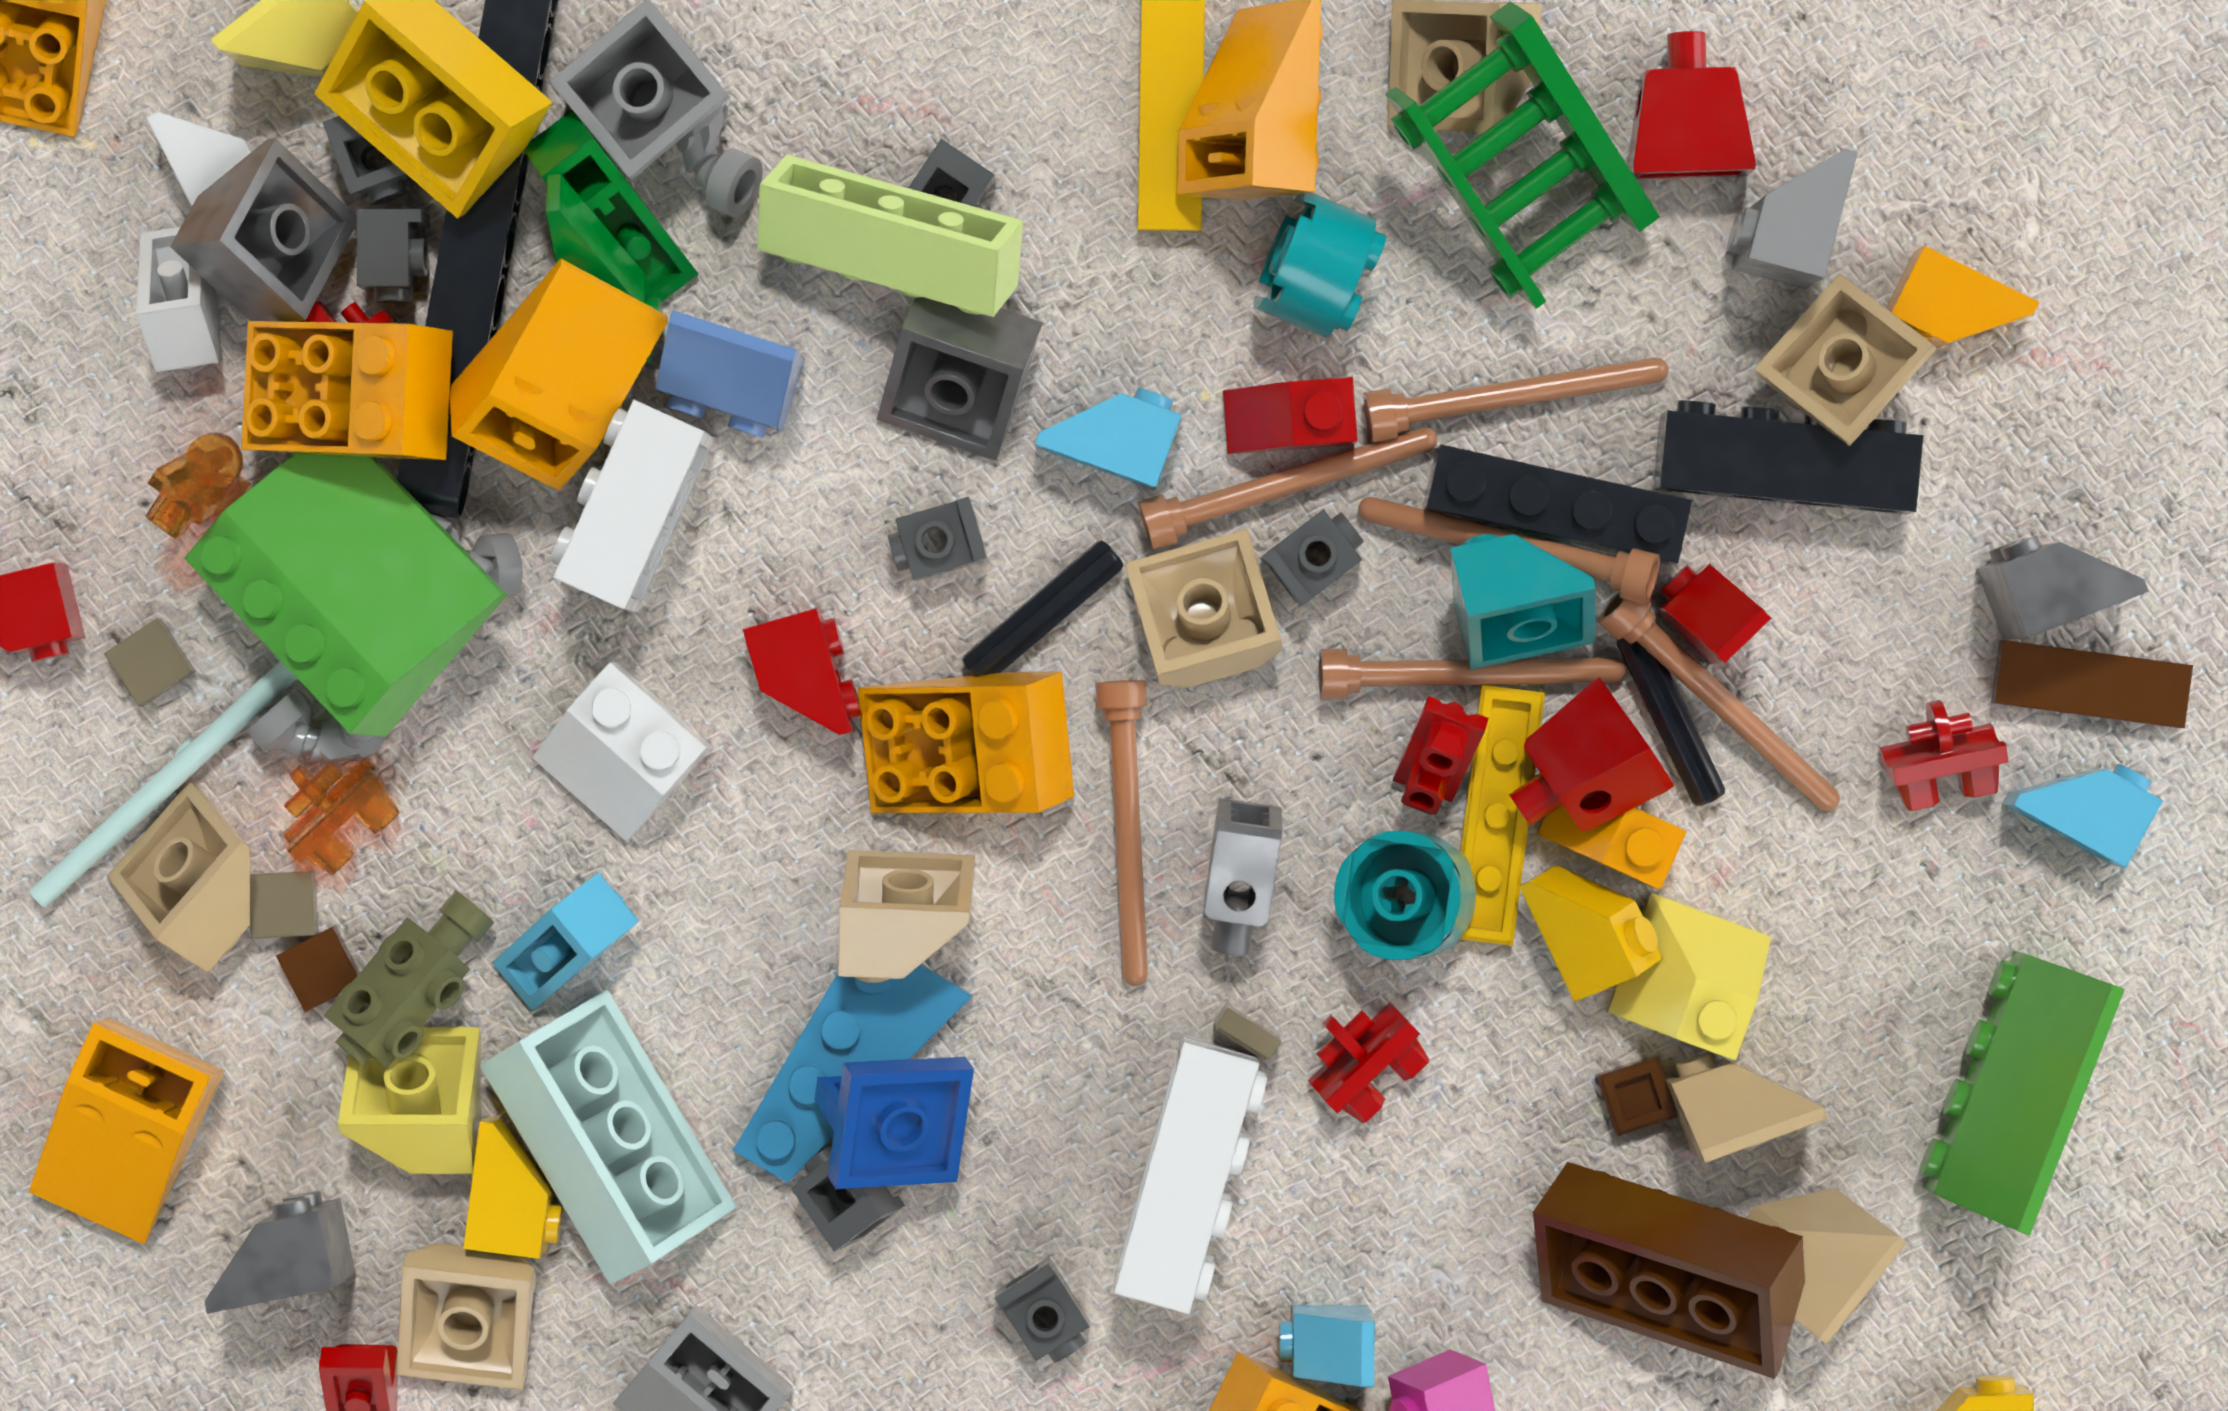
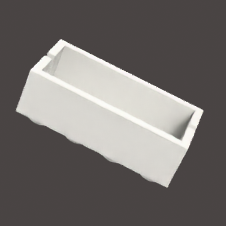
[1114,1033,1267,1314]

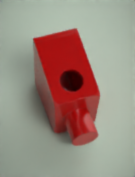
[1627,31,1756,180]
[1509,677,1675,831]

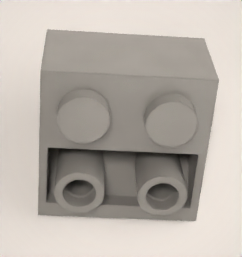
[613,1304,793,1411]

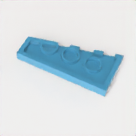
[732,964,973,1183]

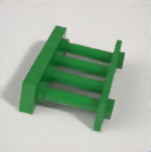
[1385,1,1660,309]

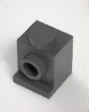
[322,116,412,206]
[908,139,996,208]
[357,209,430,303]
[887,496,988,581]
[1261,509,1364,608]
[791,1145,905,1251]
[994,1257,1090,1363]

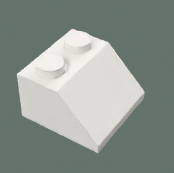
[532,662,712,842]

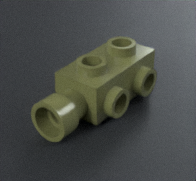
[324,890,494,1068]

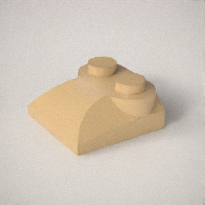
[1754,273,1936,446]
[1125,529,1283,688]
[396,1243,537,1390]

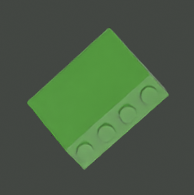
[184,453,508,737]
[1920,951,2125,1236]

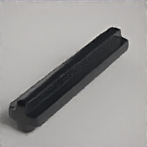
[962,540,1124,677]
[1617,638,1725,806]

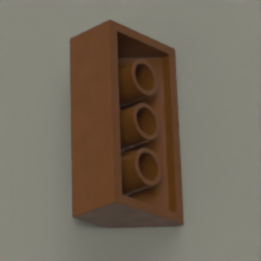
[1533,1162,1805,1379]

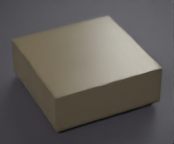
[104,618,196,707]
[250,871,319,939]
[1214,1003,1282,1060]

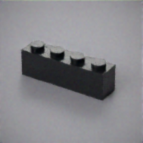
[1653,400,1924,515]
[1422,444,1692,565]

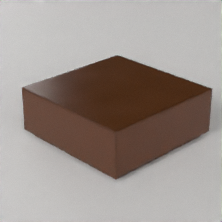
[276,926,360,1012]
[1595,1055,1678,1137]

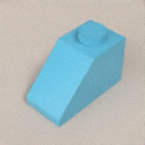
[1035,387,1182,490]
[2002,764,2163,868]
[492,872,639,1012]
[1279,1305,1375,1387]

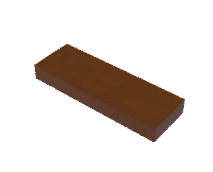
[1991,640,2193,728]

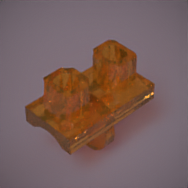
[145,432,251,539]
[282,757,400,875]

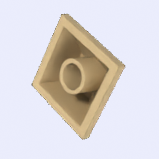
[1388,0,1542,133]
[106,781,250,973]
[838,850,975,983]
[1666,1052,1828,1163]
[1746,1188,1907,1344]

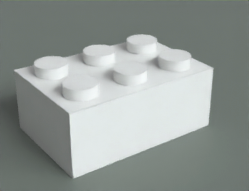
[550,399,715,612]

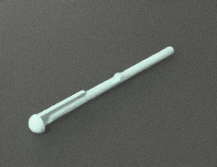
[29,655,297,908]

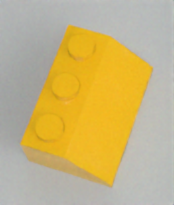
[314,0,553,219]

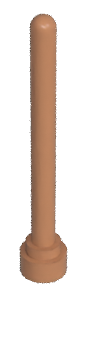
[1363,358,1669,443]
[1138,427,1438,550]
[1358,497,1660,605]
[1597,592,1840,811]
[1319,649,1626,700]
[1095,680,1148,986]

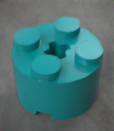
[1253,193,1387,338]
[1334,831,1476,960]

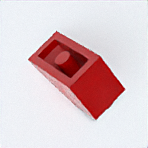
[1223,377,1358,454]
[0,562,85,662]
[1656,564,1772,664]

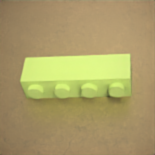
[757,154,1023,317]

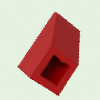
[742,608,863,735]

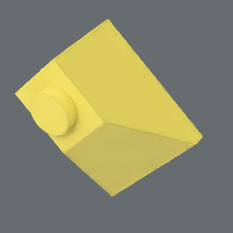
[211,0,359,77]
[1607,892,1771,1061]
[338,1027,481,1174]

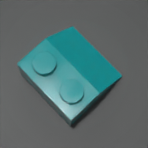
[1450,534,1596,670]

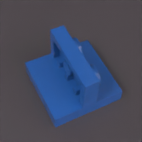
[814,1057,974,1189]

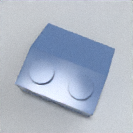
[655,310,805,438]

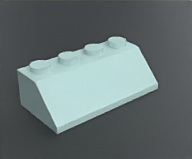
[479,989,737,1285]

